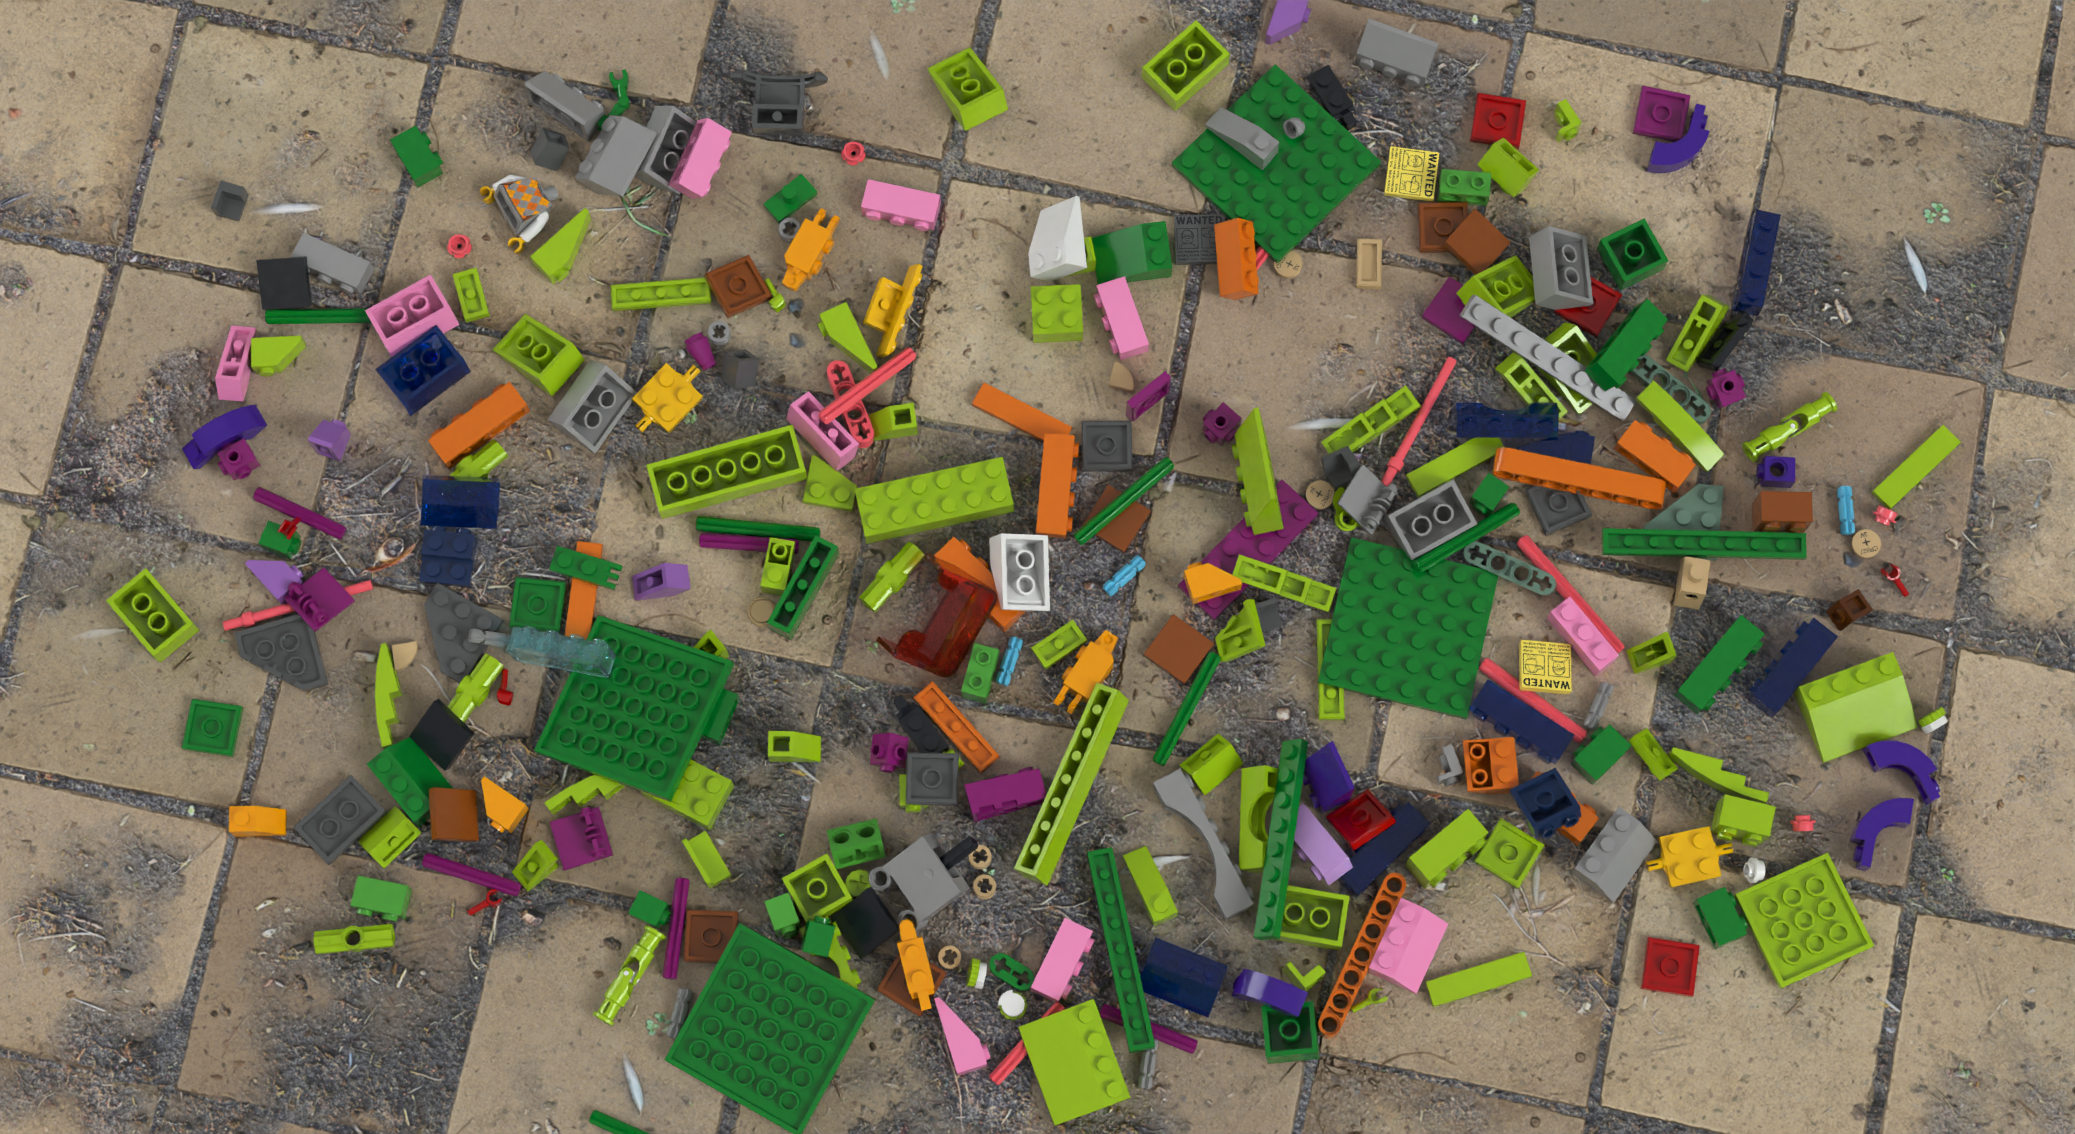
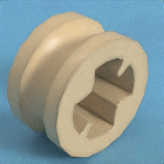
[969,845,992,870]
[973,874,996,900]
[938,945,961,969]

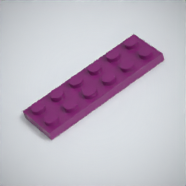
[1178,480,1319,621]

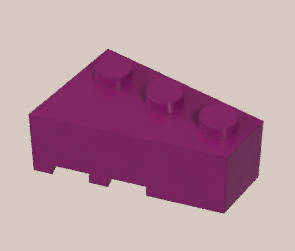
[964,767,1047,823]

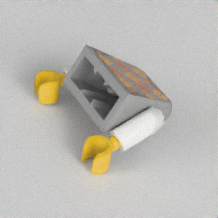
[480,175,558,254]

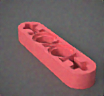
[827,360,874,448]

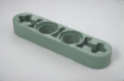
[1630,354,1711,425]
[1463,541,1557,596]

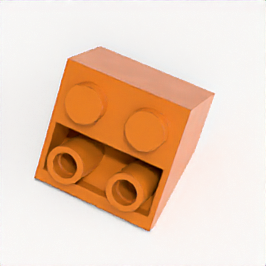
[1462,737,1519,795]

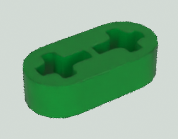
[989,953,1034,992]

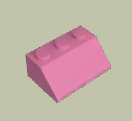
[365,274,459,361]
[1369,898,1448,994]

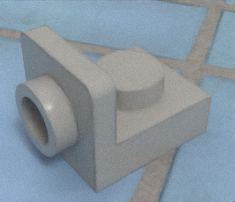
[1436,744,1463,787]

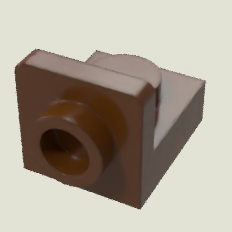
[1826,589,1873,631]

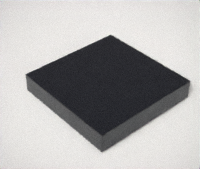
[256,256,312,310]
[409,699,475,771]
[832,887,900,959]

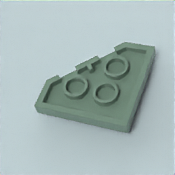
[1643,483,1724,562]

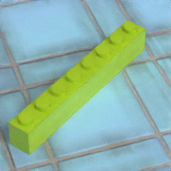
[1014,683,1129,886]

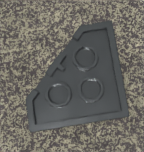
[424,583,504,683]
[234,614,329,692]

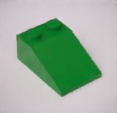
[1091,221,1172,285]

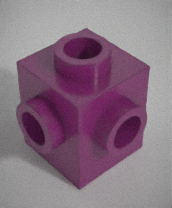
[1706,368,1746,408]
[1202,402,1242,446]
[217,438,261,480]
[870,733,909,773]

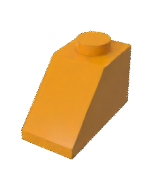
[1183,562,1242,604]
[481,776,529,834]
[229,806,287,837]

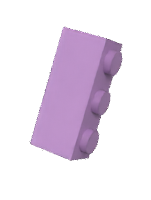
[1294,803,1353,886]

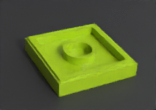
[1474,818,1545,889]

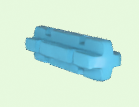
[1837,486,1855,535]
[1103,555,1146,596]
[996,636,1023,686]

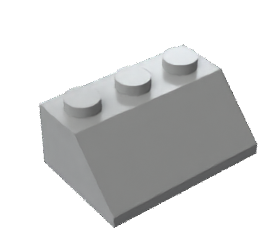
[1355,19,1439,87]
[524,71,605,142]
[635,106,696,195]
[575,115,657,197]
[1529,226,1593,310]
[547,359,637,453]
[1382,479,1478,560]
[1571,807,1657,903]

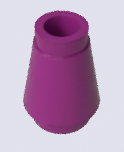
[684,332,717,371]

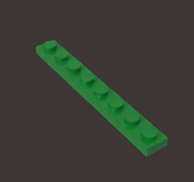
[1602,528,1807,560]
[1253,738,1308,941]
[1086,847,1155,1053]

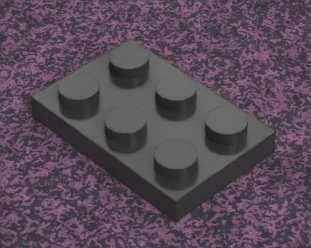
[294,775,387,865]

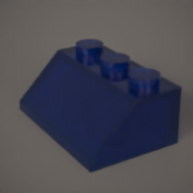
[375,325,471,416]
[420,475,500,529]
[1140,937,1228,1018]

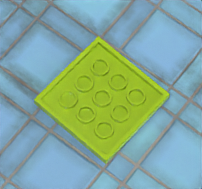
[1734,853,1874,989]

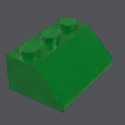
[367,737,453,827]

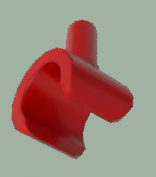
[277,517,301,540]
[1881,563,1909,597]
[497,669,514,706]
[467,889,502,916]

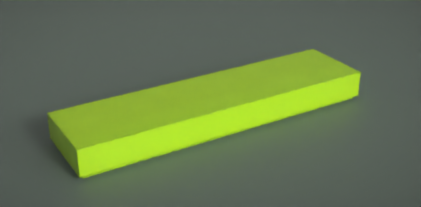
[611,278,712,311]
[1872,425,1961,510]
[1406,428,1504,497]
[1316,619,1345,720]
[1425,952,1532,1007]

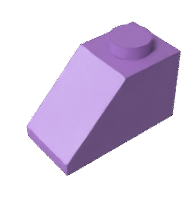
[1265,0,1311,45]
[308,419,351,461]
[245,560,304,604]
[632,563,690,601]

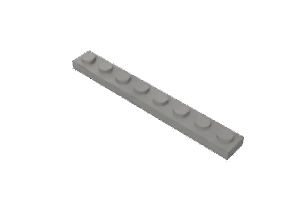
[1460,295,1636,422]

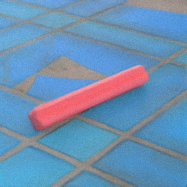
[989,1002,1065,1085]

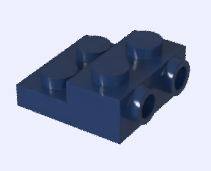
[419,526,477,588]
[1510,767,1581,839]

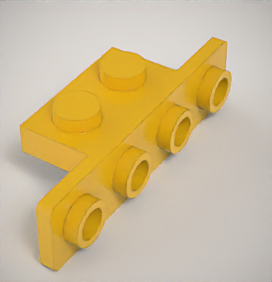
[863,264,923,358]

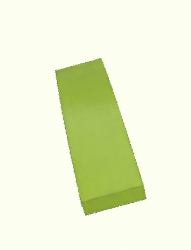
[1636,380,1724,473]
[1321,385,1421,454]
[1232,554,1337,613]
[375,643,403,749]
[1668,747,1769,804]
[544,775,625,815]

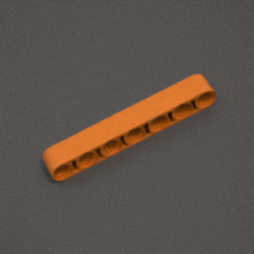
[1493,447,1666,509]
[1317,873,1406,1039]

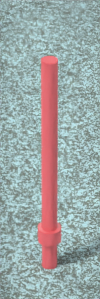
[1381,357,1457,486]
[223,580,373,631]

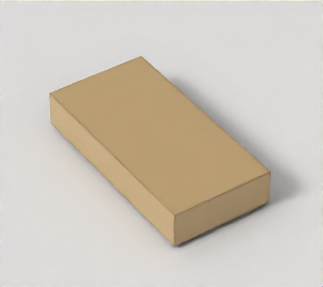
[1356,238,1382,289]

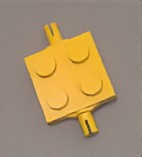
[632,363,703,434]
[1645,826,1733,888]

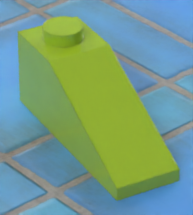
[530,207,591,284]
[1666,294,1730,372]
[817,302,878,373]
[1495,352,1568,428]
[1122,846,1178,927]

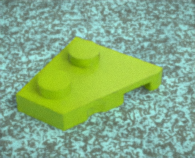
[803,455,857,512]
[1215,599,1266,662]

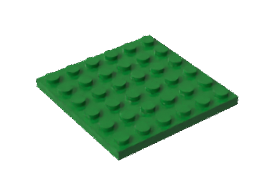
[1172,64,1381,263]
[1317,537,1498,720]
[534,615,734,802]
[664,923,876,1134]

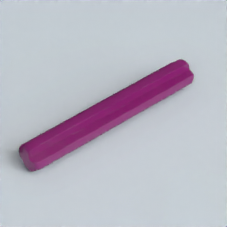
[253,487,346,539]
[699,533,799,554]
[422,853,521,896]
[662,877,690,980]
[1099,1004,1198,1054]

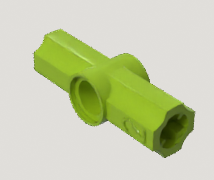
[435,439,509,504]
[859,541,925,613]
[447,653,504,723]
[314,924,395,955]

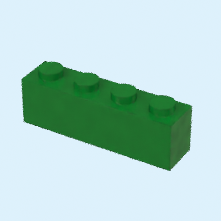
[1584,299,1668,392]
[767,535,840,640]
[1674,615,1765,715]

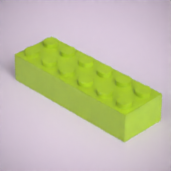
[646,425,807,519]
[855,457,1014,544]

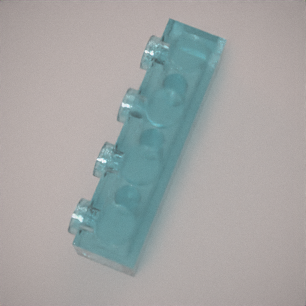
[506,626,616,678]

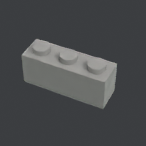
[291,233,374,295]

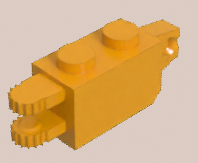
[782,208,840,292]
[1053,630,1118,715]
[897,918,935,1011]

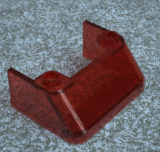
[876,553,997,678]

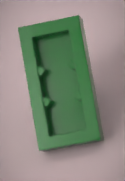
[763,173,818,225]

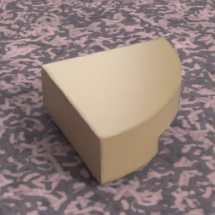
[1109,361,1134,393]
[392,641,418,671]

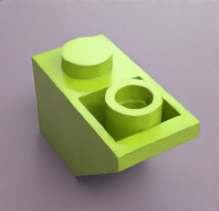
[868,403,918,441]
[760,537,795,596]
[768,731,822,763]

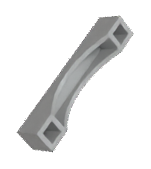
[1152,769,1255,922]

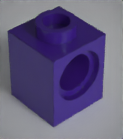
[1756,456,1795,488]

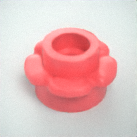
[841,141,866,165]
[447,234,472,258]
[1873,505,1897,526]
[1790,815,1816,831]

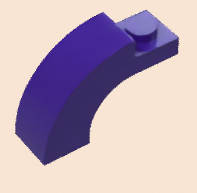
[1647,103,1710,174]
[182,405,267,469]
[1863,741,1940,805]
[1850,798,1914,871]
[1231,969,1308,1017]

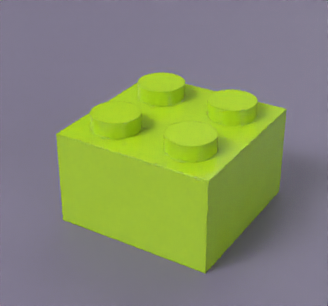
[1031,284,1083,343]
[1711,794,1776,847]
[782,853,853,923]

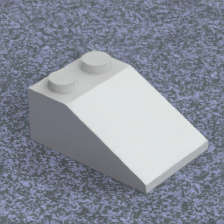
[1028,196,1087,282]
[989,533,1050,611]

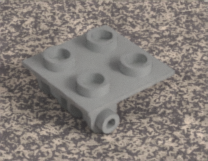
[1337,464,1398,535]

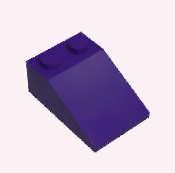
[1302,741,1355,814]

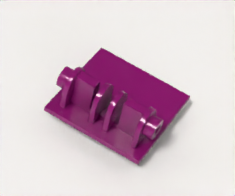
[284,568,355,632]
[550,807,613,871]

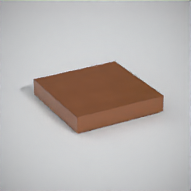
[1417,202,1468,253]
[1443,208,1511,275]
[704,255,772,319]
[1082,485,1151,554]
[1143,614,1214,685]
[429,787,479,842]
[684,910,739,963]
[876,953,948,1018]

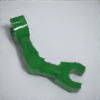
[597,69,630,132]

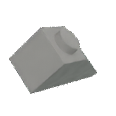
[1205,107,1279,170]

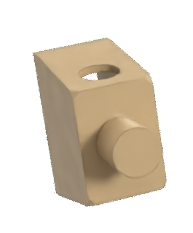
[1673,556,1710,610]

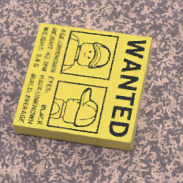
[1384,146,1439,202]
[1519,640,1572,695]

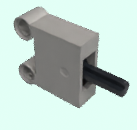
[869,833,978,931]

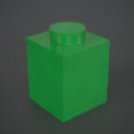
[1469,473,1509,516]
[258,520,301,560]
[628,890,671,930]
[800,915,835,957]

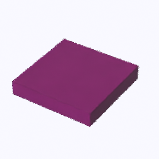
[1632,85,1691,142]
[1421,276,1475,345]
[1126,371,1171,422]

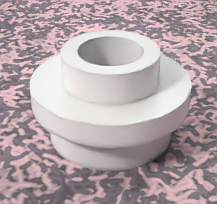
[1743,857,1765,883]

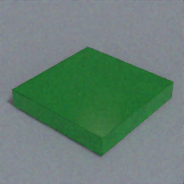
[509,577,567,633]
[181,699,243,757]

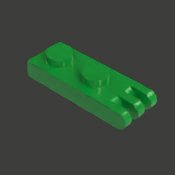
[549,546,623,590]

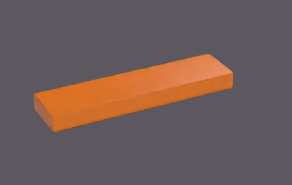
[972,382,1072,442]
[564,541,603,643]
[913,681,1000,774]

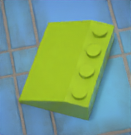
[1232,407,1284,535]
[1793,652,1918,763]
[1018,999,1131,1126]

